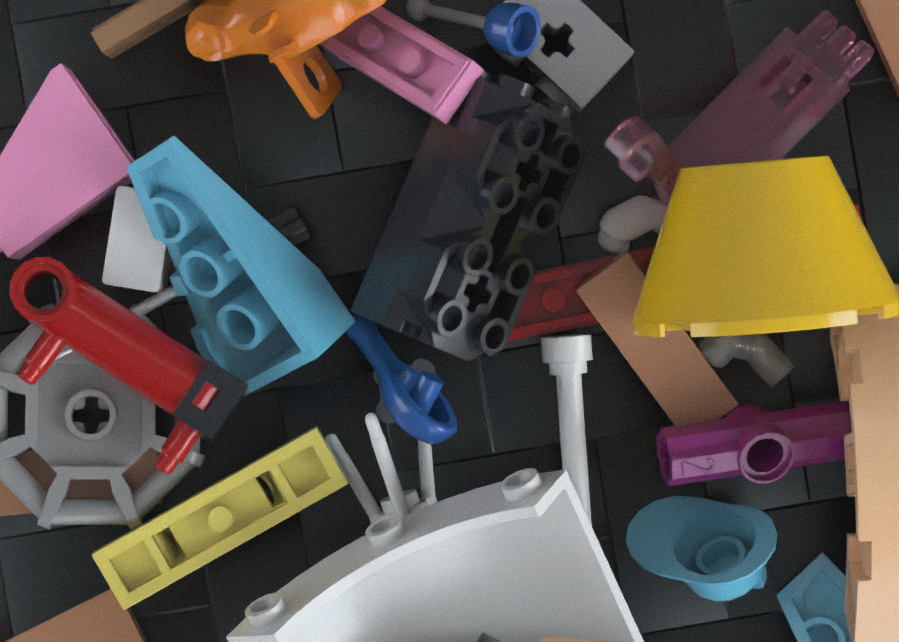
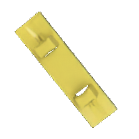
[92,426,349,610]

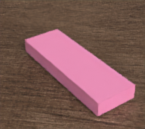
[318,6,484,125]

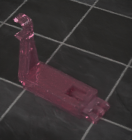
[604,10,874,207]

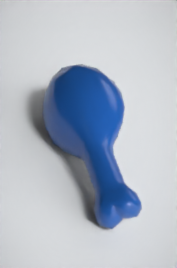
[345,314,457,444]

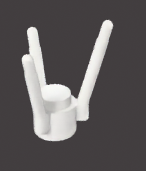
[325,413,438,524]

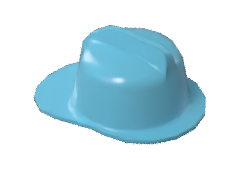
[626,496,777,602]

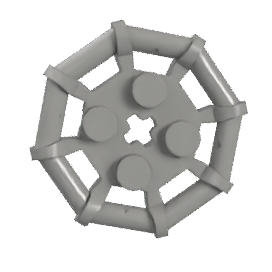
[0,303,205,530]

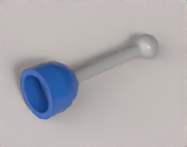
[406,0,541,58]

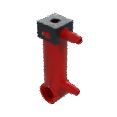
[10,257,248,475]

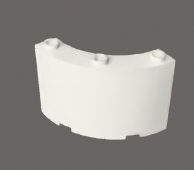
[226,468,644,642]

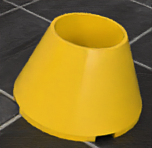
[632,155,899,337]

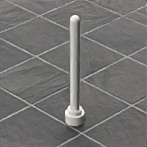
[540,334,593,526]

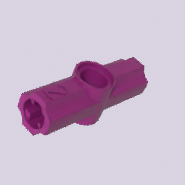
[656,401,852,486]

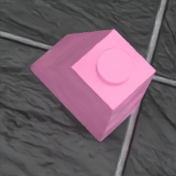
[0,63,135,260]

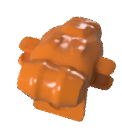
[185,0,386,119]

